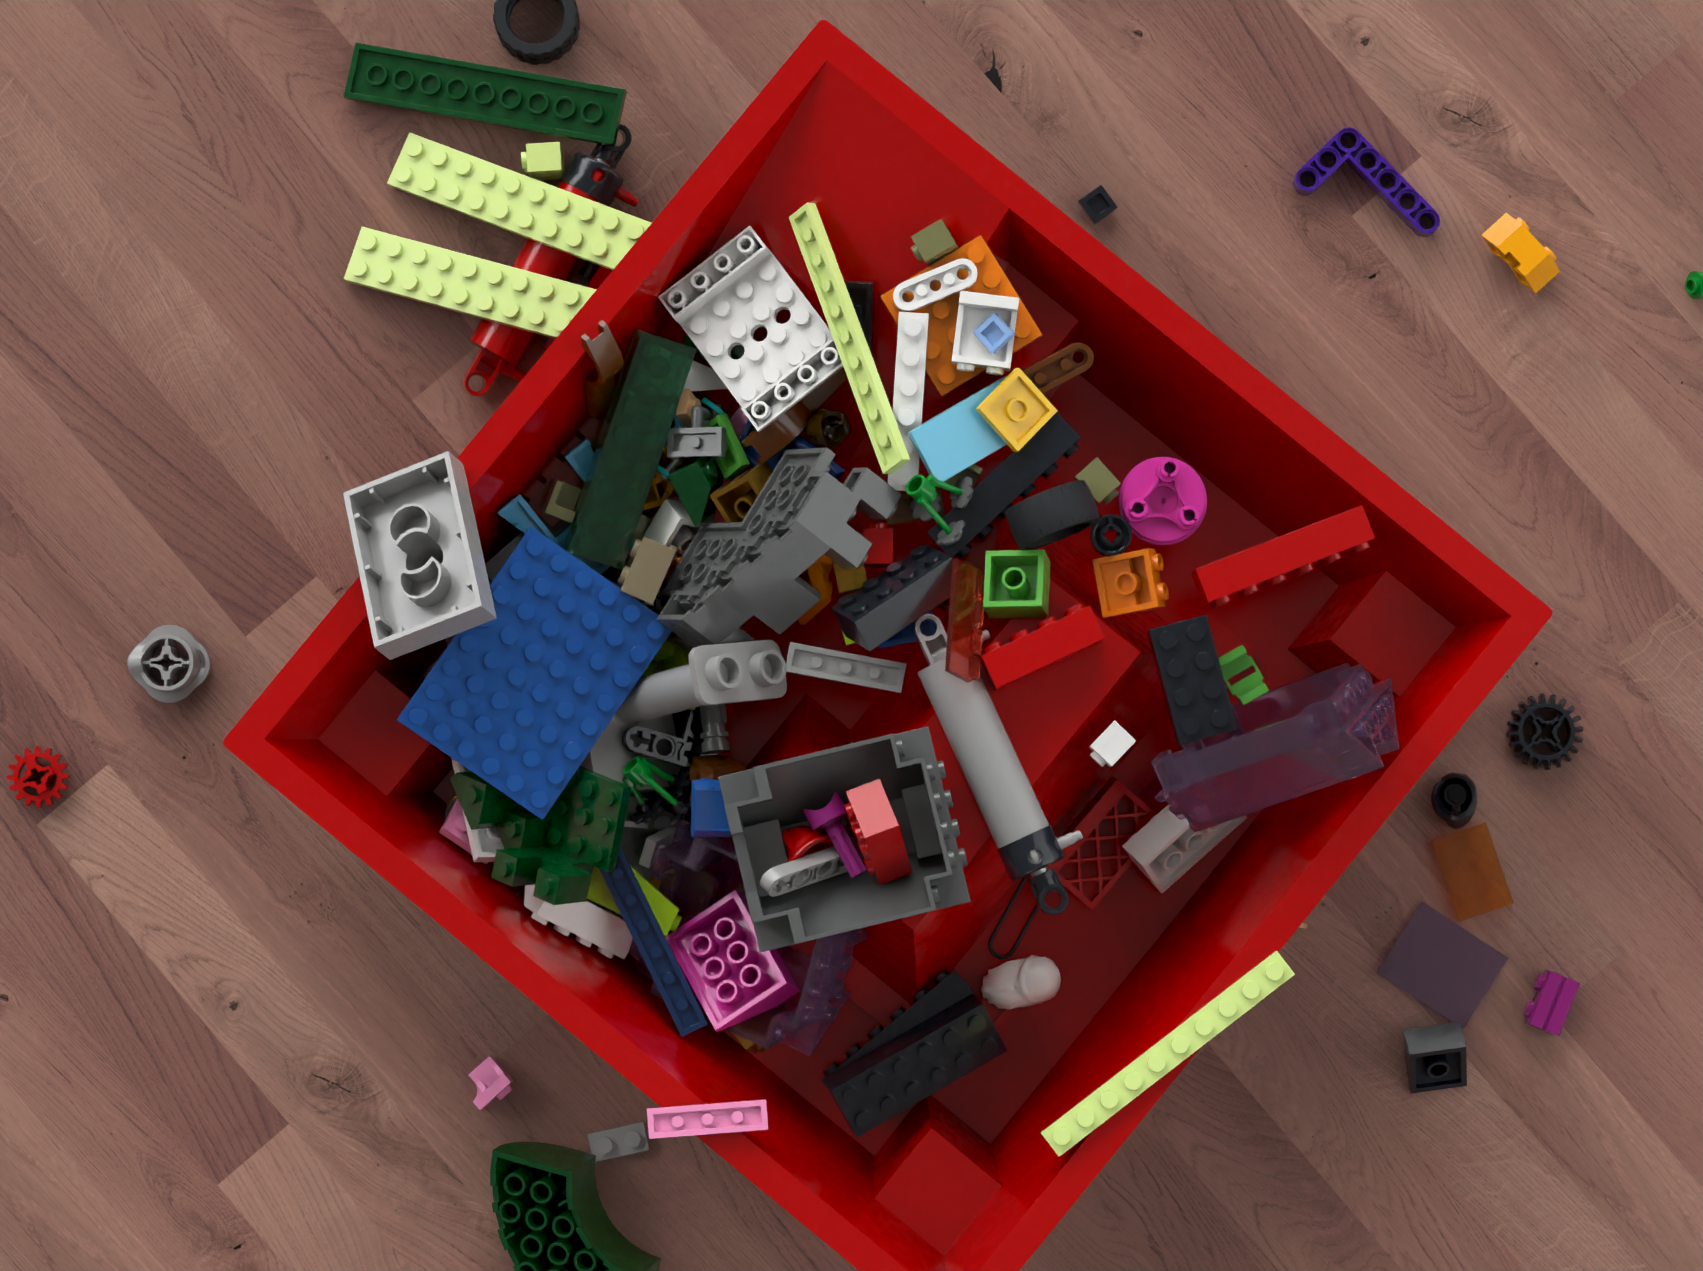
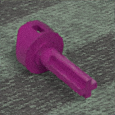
[802,791,867,878]

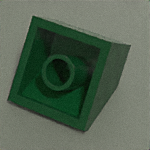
[668,458,724,527]

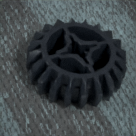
[1506,693,1583,770]

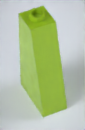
[587,865,682,936]

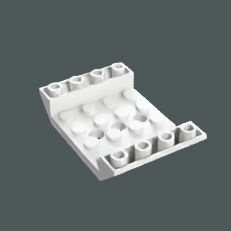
[658,226,843,432]

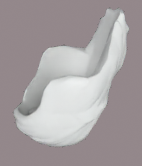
[981,955,1061,1010]

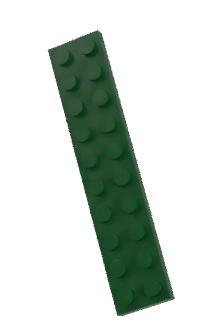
[343,42,627,147]

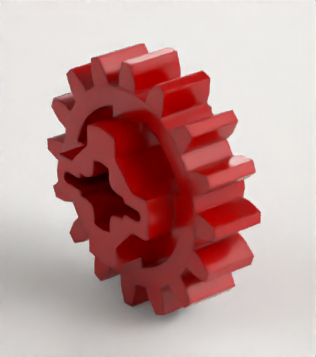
[7,746,71,808]

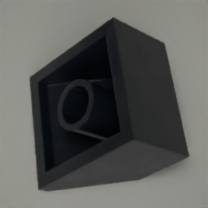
[1403,1022,1467,1093]

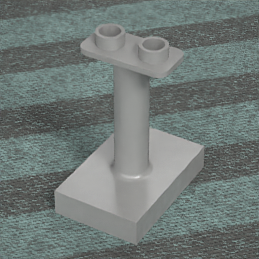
[343,451,497,660]
[580,640,787,794]

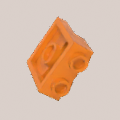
[1092,548,1169,618]

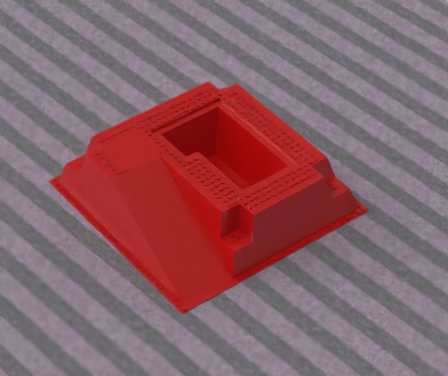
[223,19,1553,1271]

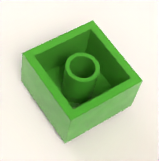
[983,550,1050,619]

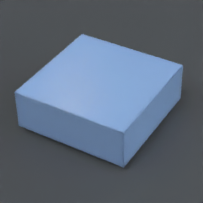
[973,312,1016,354]

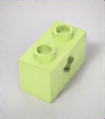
[521,142,564,180]

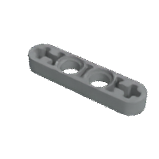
[760,846,861,897]

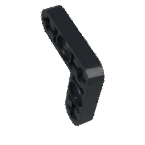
[622,706,705,769]

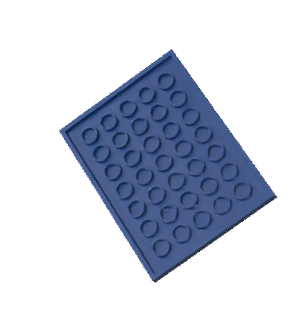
[397,526,672,820]

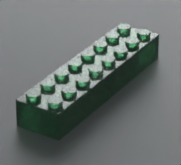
[563,328,697,570]

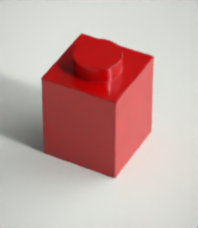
[863,523,894,567]

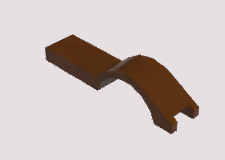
[581,320,624,420]
[741,367,847,464]

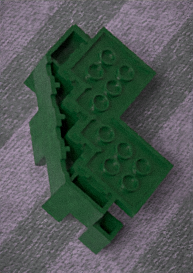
[445,648,632,905]

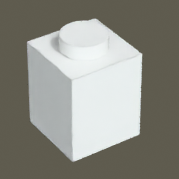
[1089,720,1136,767]

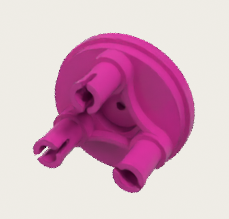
[1118,457,1207,546]

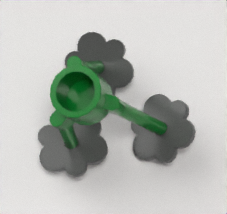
[906,474,973,546]

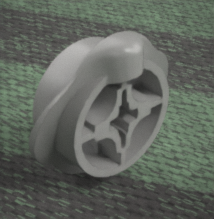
[127,625,212,703]

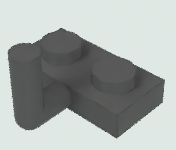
[667,405,726,459]

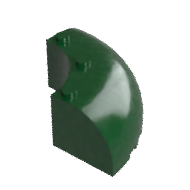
[490,1142,661,1271]

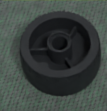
[1005,480,1100,550]

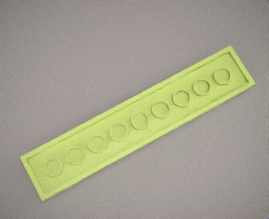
[387,132,651,270]
[344,227,597,339]

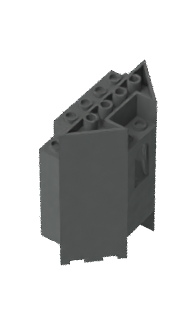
[718,726,971,952]

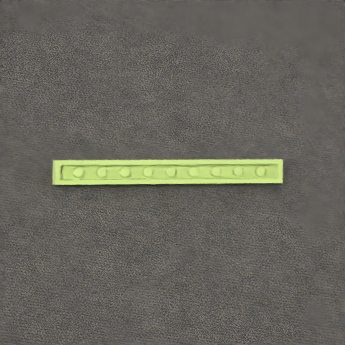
[789,202,910,474]
[1040,951,1295,1157]

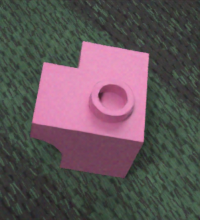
[469,1055,514,1110]

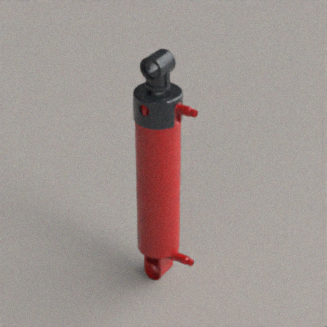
[462,124,639,396]

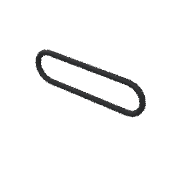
[988,874,1039,959]

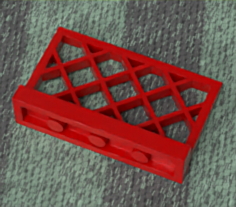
[1047,777,1157,910]

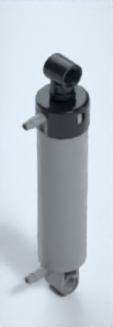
[914,614,1083,915]

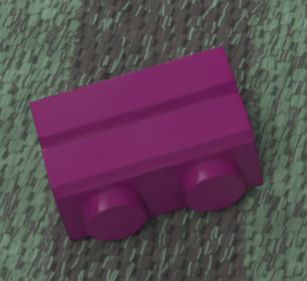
[1522,970,1580,1036]

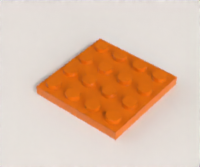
[880,235,1042,397]

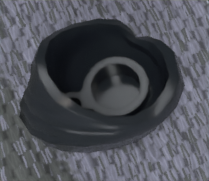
[1431,772,1477,829]

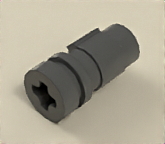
[700,704,730,754]

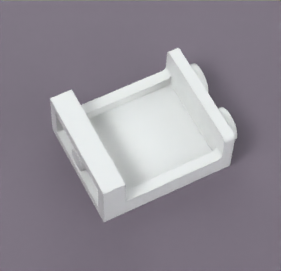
[951,291,1019,375]

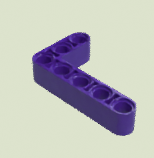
[1293,127,1440,237]

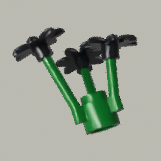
[622,757,691,826]

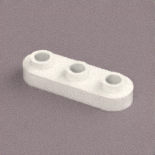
[893,258,977,312]

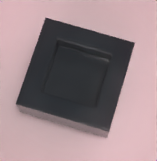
[1078,185,1118,225]

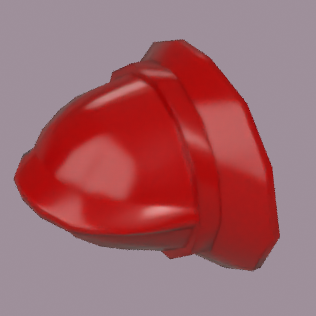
[782,825,834,862]

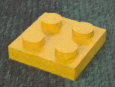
[976,368,1057,452]

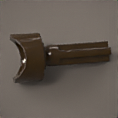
[802,408,851,449]

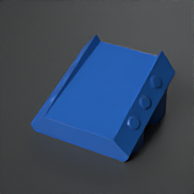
[691,778,732,837]

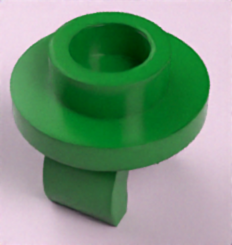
[1685,271,1703,299]

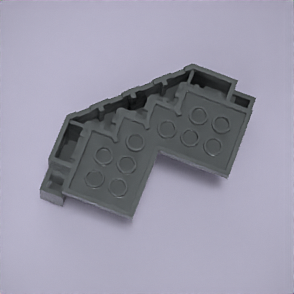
[656,448,902,653]

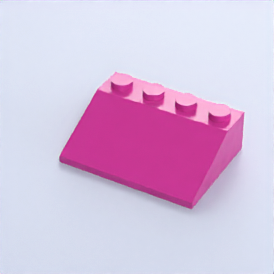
[666,890,799,1032]

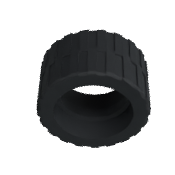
[493,0,580,65]

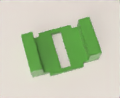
[1218,644,1269,706]

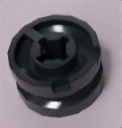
[1089,514,1132,557]

